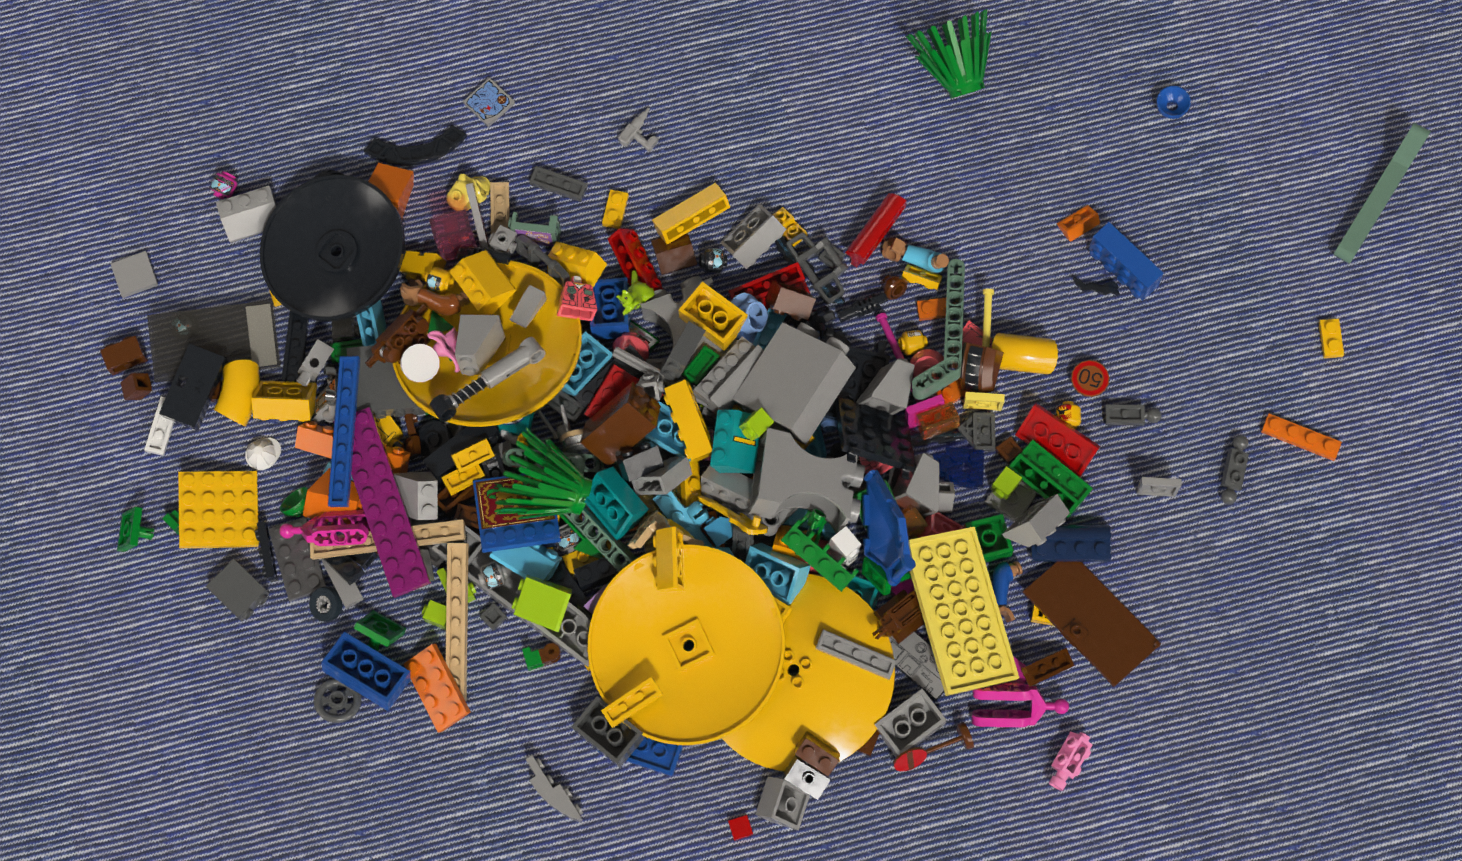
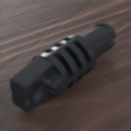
[457,246,511,265]
[837,293,888,323]

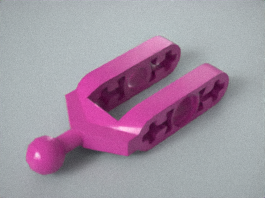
[279,510,370,546]
[971,683,1069,728]

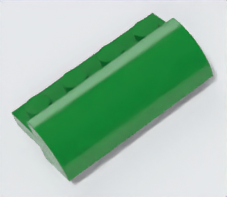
[1008,440,1093,518]

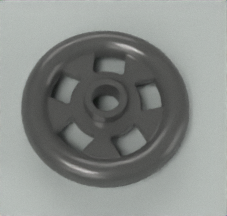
[314,678,361,723]

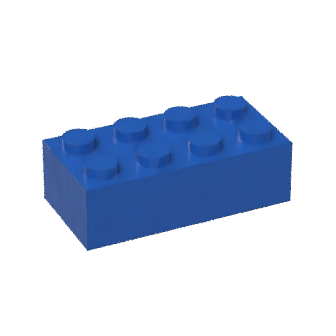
[1089,222,1164,301]
[321,632,411,711]

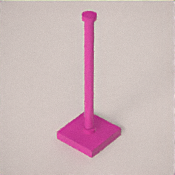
[876,313,944,429]

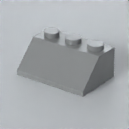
[216,186,277,243]
[720,203,787,269]
[1002,494,1070,547]
[874,689,947,757]

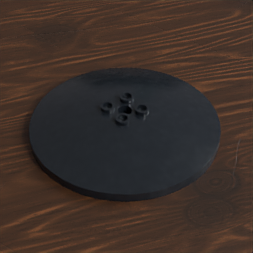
[260,175,405,322]

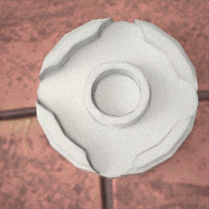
[400,344,439,382]

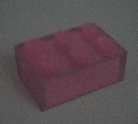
[429,209,478,260]

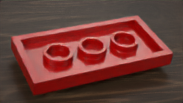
[1015,403,1101,477]

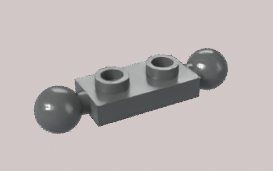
[1221,435,1249,505]

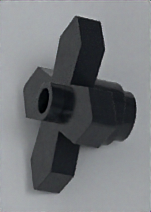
[791,306,836,338]

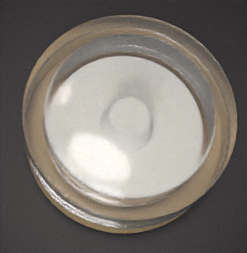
[560,429,594,455]

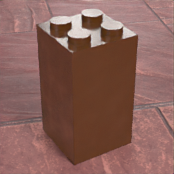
[580,382,661,467]

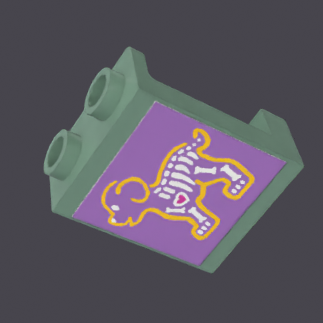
[508,212,561,247]

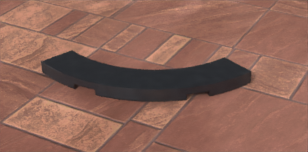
[364,125,467,166]

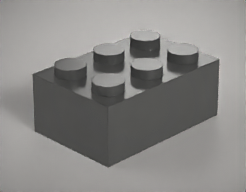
[571,696,645,768]

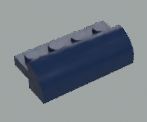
[1031,524,1111,562]

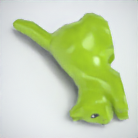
[616,270,655,316]

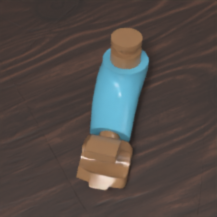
[882,237,949,273]

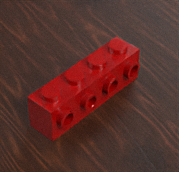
[607,228,663,291]

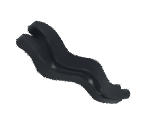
[1073,276,1120,296]

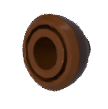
[882,275,908,300]

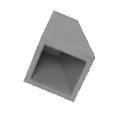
[455,315,505,376]
[856,358,915,415]
[892,453,939,519]
[394,472,438,520]

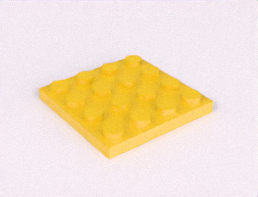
[178,471,259,548]

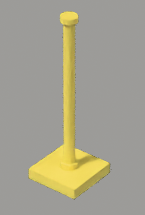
[963,289,1005,411]

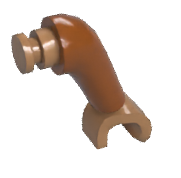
[400,279,470,316]

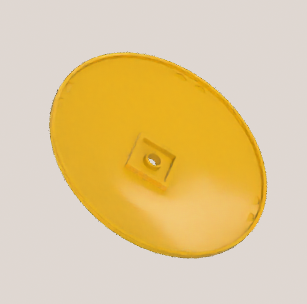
[393,261,582,427]
[588,545,785,745]
[722,574,895,771]

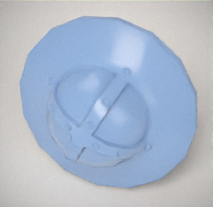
[731,293,768,343]

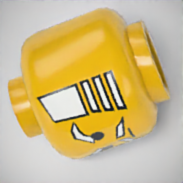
[898,330,928,356]

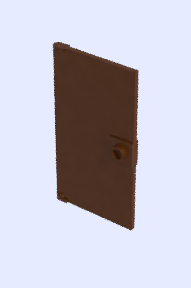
[1022,562,1161,687]

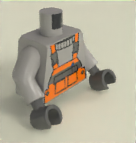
[312,364,338,424]

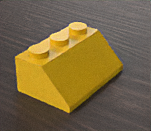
[547,241,607,287]
[450,250,516,315]
[678,282,748,351]
[251,381,317,422]
[653,527,685,592]

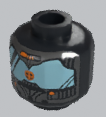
[699,248,727,273]

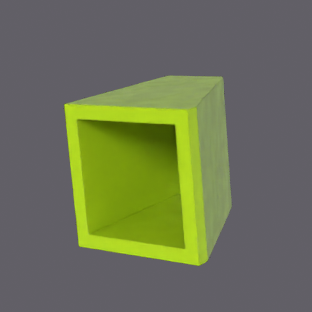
[512,575,572,632]

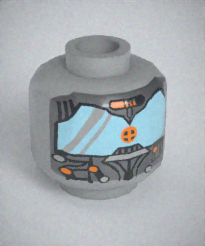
[556,524,582,554]
[477,561,508,590]

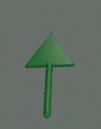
[428,311,453,361]
[559,514,603,559]

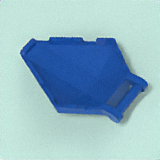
[862,470,916,586]

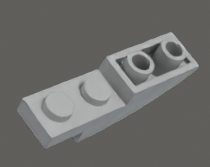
[526,755,583,822]

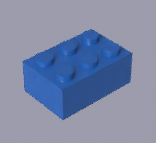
[590,278,631,340]

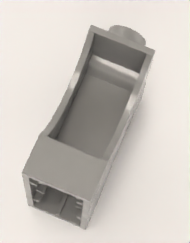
[640,276,737,388]
[749,428,865,534]

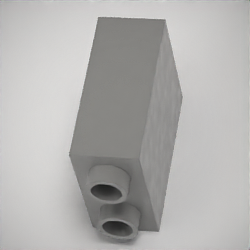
[733,322,856,445]

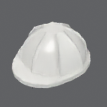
[245,438,281,470]

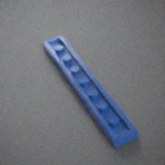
[328,356,360,507]

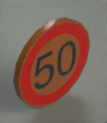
[1071,360,1109,397]

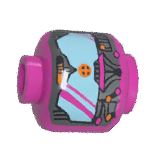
[210,171,238,200]

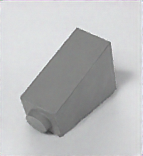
[632,456,692,495]

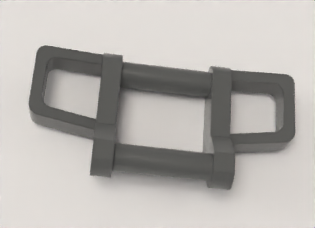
[786,233,848,304]
[516,234,570,287]

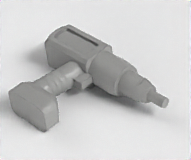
[618,108,659,152]

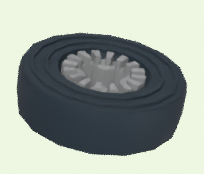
[309,587,342,622]

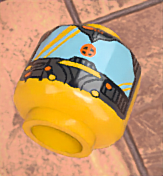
[425,267,454,294]

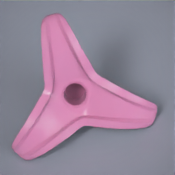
[427,327,460,373]

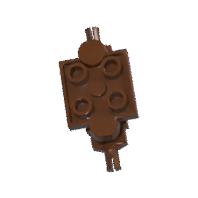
[365,304,430,368]
[872,589,925,644]

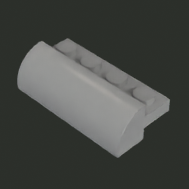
[693,336,764,414]

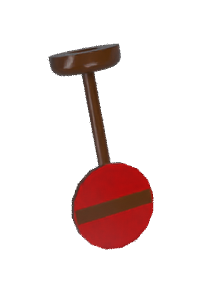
[893,722,974,771]

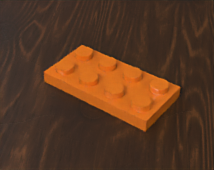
[403,644,471,733]

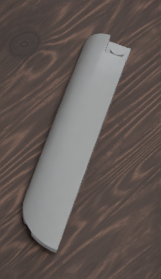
[431,518,590,667]

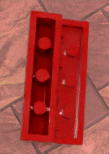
[845,193,907,268]
[728,262,810,311]

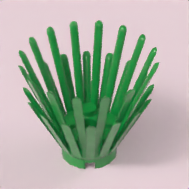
[905,9,992,99]
[494,427,592,520]

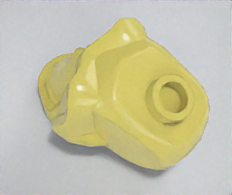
[446,174,490,213]

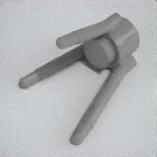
[536,404,572,443]

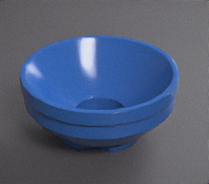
[1156,86,1191,119]

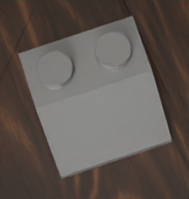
[755,777,810,831]

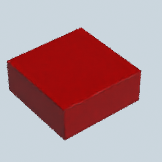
[728,815,753,841]

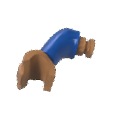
[992,561,1023,623]

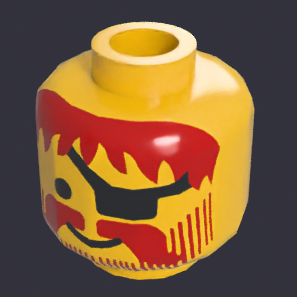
[1056,401,1081,429]

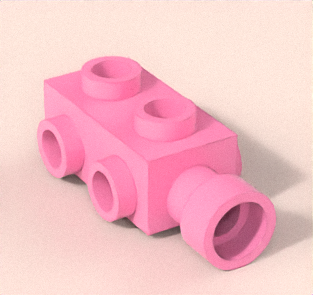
[1049,731,1092,791]

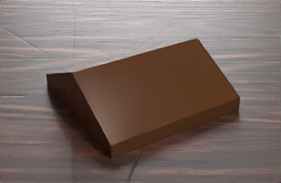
[651,233,697,275]

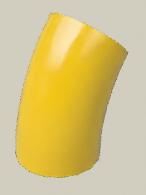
[992,333,1058,374]
[214,360,260,427]

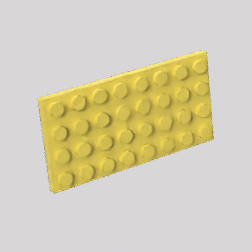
[909,527,1019,696]

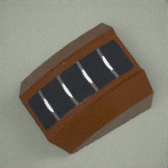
[960,342,1004,393]

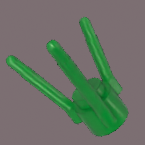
[795,508,827,555]

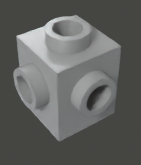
[488,225,517,254]
[636,373,665,401]

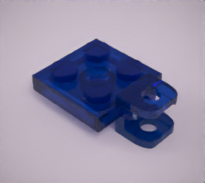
[931,447,984,489]

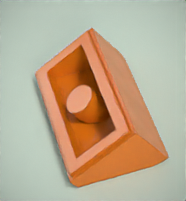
[1057,205,1100,242]

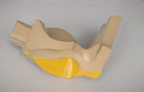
[628,510,704,549]

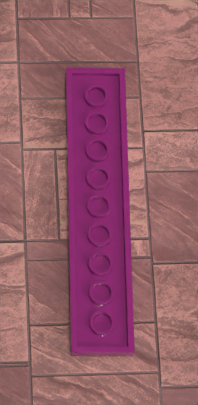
[333,407,431,598]

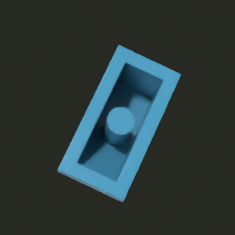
[703,516,735,547]

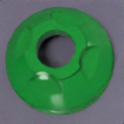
[280,487,308,517]

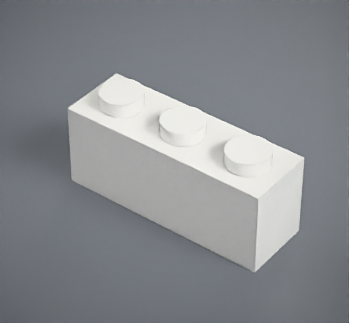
[827,526,861,566]

